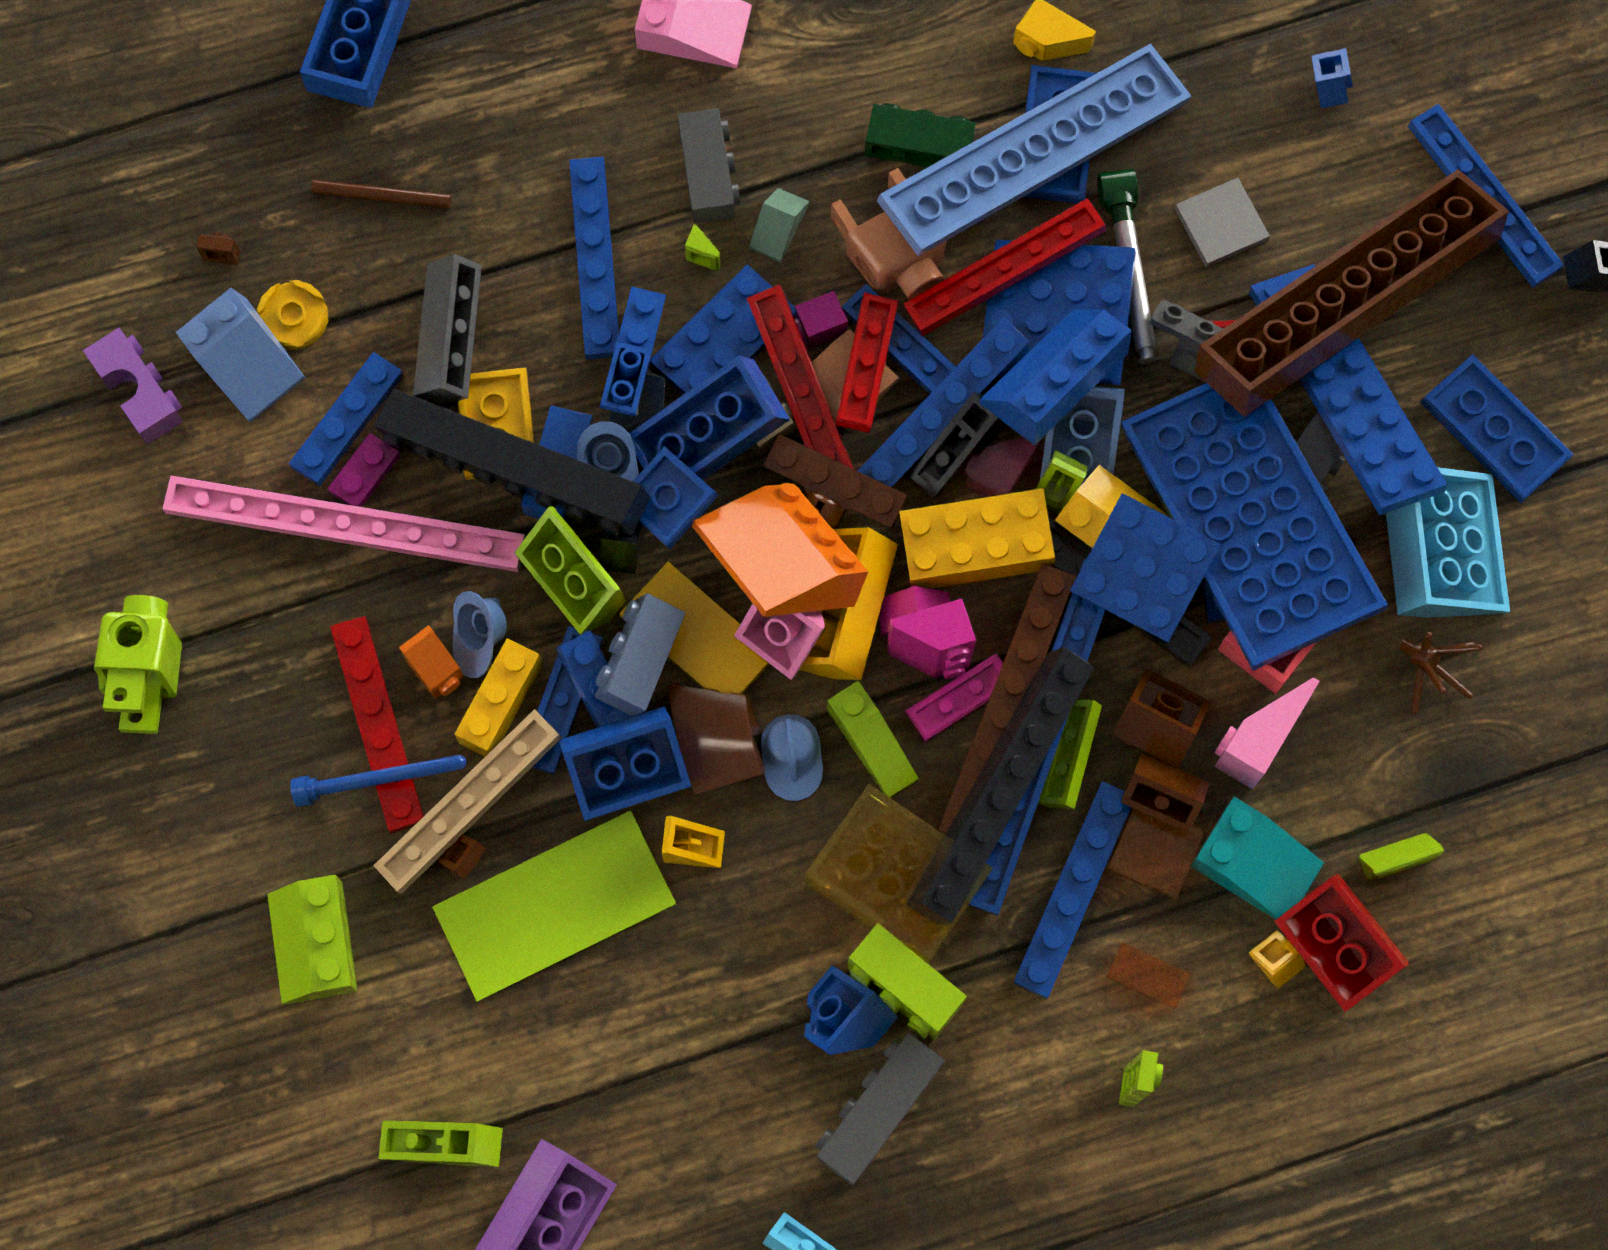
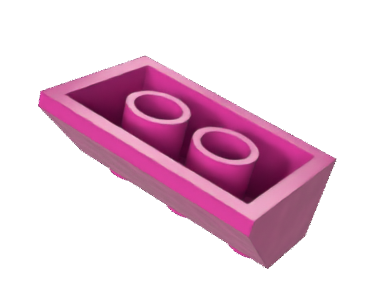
[887,599,976,680]

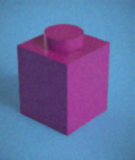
[795,291,848,349]

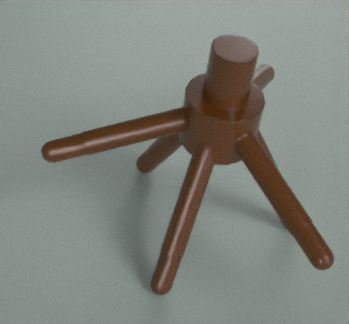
[1399,632,1483,715]

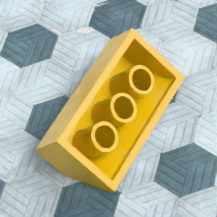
[1055,465,1169,549]
[799,527,898,680]

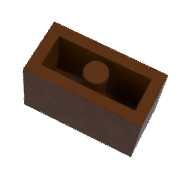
[1121,753,1210,832]

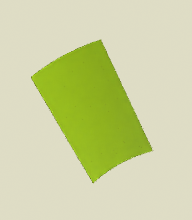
[432,810,676,1002]

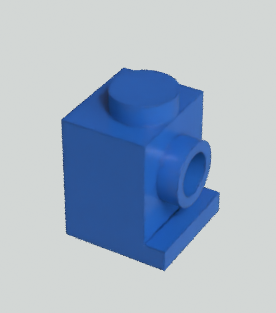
[1311,48,1353,108]

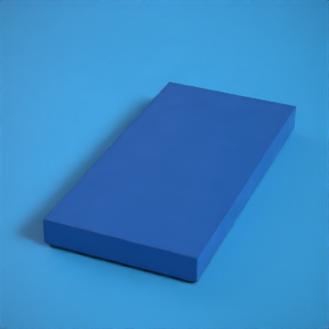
[1024,65,1097,204]
[1420,354,1574,503]

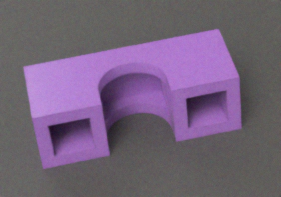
[83,328,183,445]

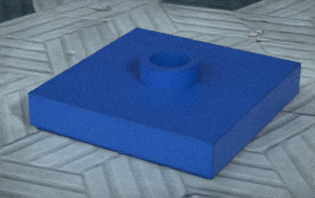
[633,446,719,549]

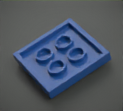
[1070,493,1221,643]

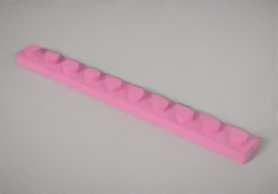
[163,476,525,572]

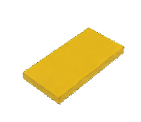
[619,562,770,694]

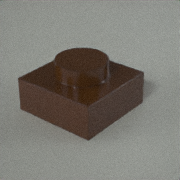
[196,232,240,265]
[437,834,486,880]

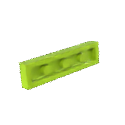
[1119,1050,1163,1107]

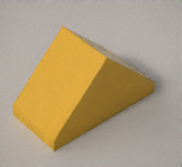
[662,816,725,868]

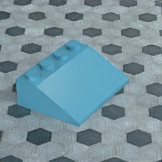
[1386,467,1510,618]

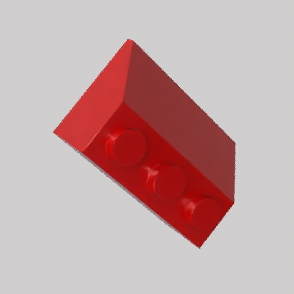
[1274,873,1409,1012]

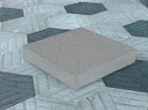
[1175,178,1270,268]

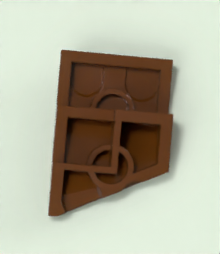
[668,683,765,795]

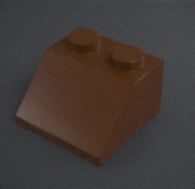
[1112,668,1211,768]

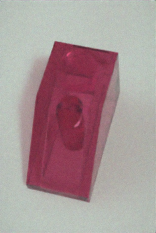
[964,438,1040,498]

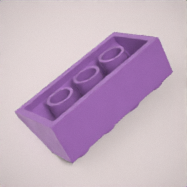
[475,1139,617,1250]

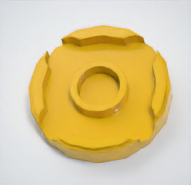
[257,280,328,350]

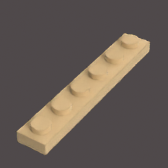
[373,709,562,894]

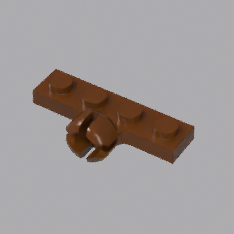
[763,434,909,529]

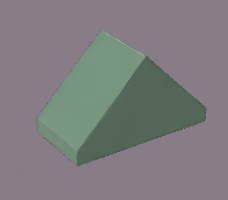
[749,188,810,263]

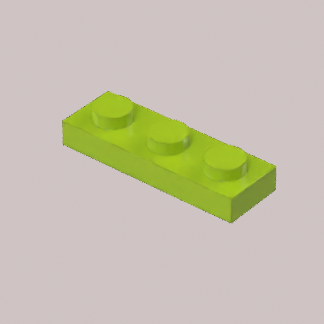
[1038,699,1102,809]

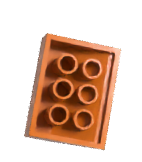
[692,483,868,617]

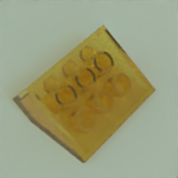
[804,784,993,964]

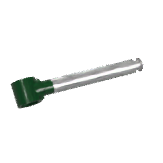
[1097,169,1158,364]

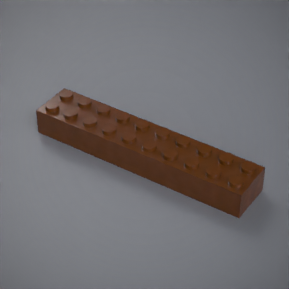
[1195,169,1509,417]

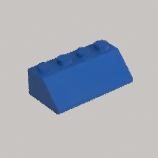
[980,309,1132,445]

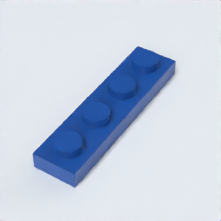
[842,284,956,394]
[289,352,404,487]
[532,626,604,776]

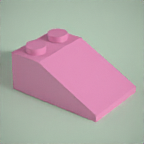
[635,0,752,69]
[1214,677,1320,789]

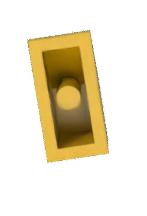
[1013,0,1096,61]

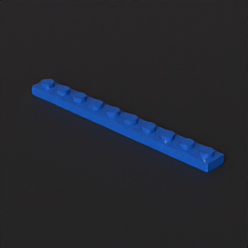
[963,559,1105,916]

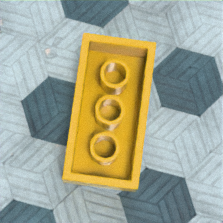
[899,488,1055,589]

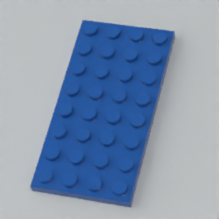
[1121,383,1388,671]

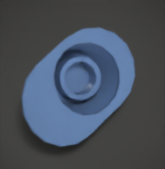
[577,421,639,481]
[453,591,507,678]
[761,714,823,801]

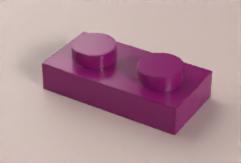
[327,433,400,507]

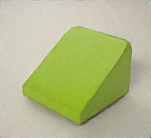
[685,225,721,271]

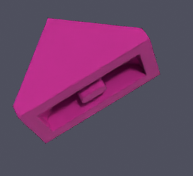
[878,586,950,636]

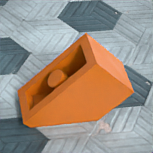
[399,625,464,699]

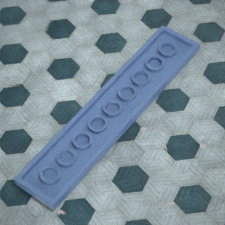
[877,43,1191,256]

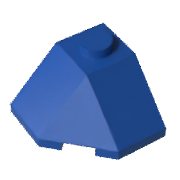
[804,965,898,1055]

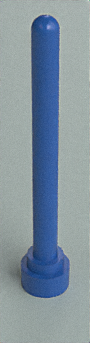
[290,755,467,807]

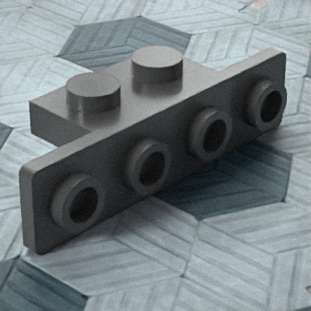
[1149,300,1223,382]

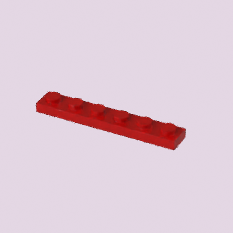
[903,198,1107,337]
[747,285,854,469]
[330,616,424,834]

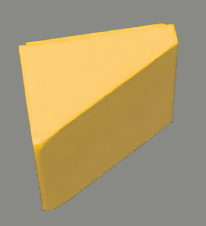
[1249,930,1306,988]

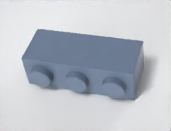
[595,593,685,716]

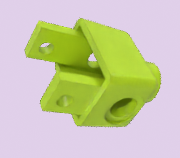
[94,595,182,734]

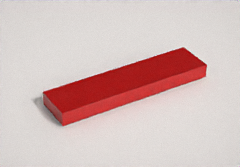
[835,292,898,433]

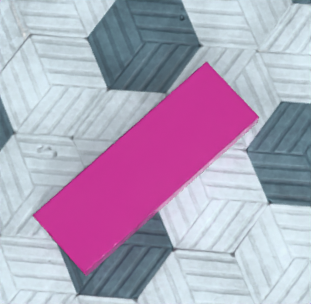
[905,654,1003,743]

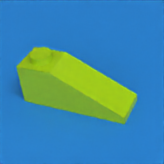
[827,681,919,800]
[378,1121,503,1167]

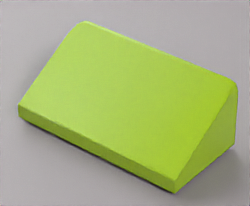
[1359,833,1444,881]

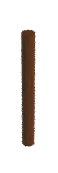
[311,179,452,209]

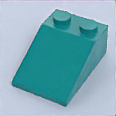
[1190,797,1324,919]

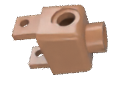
[831,168,947,301]

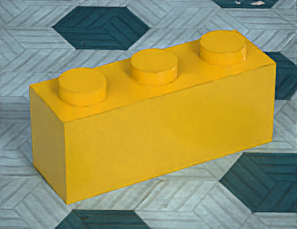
[454,638,543,757]

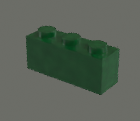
[865,103,976,168]

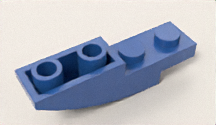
[600,287,666,416]

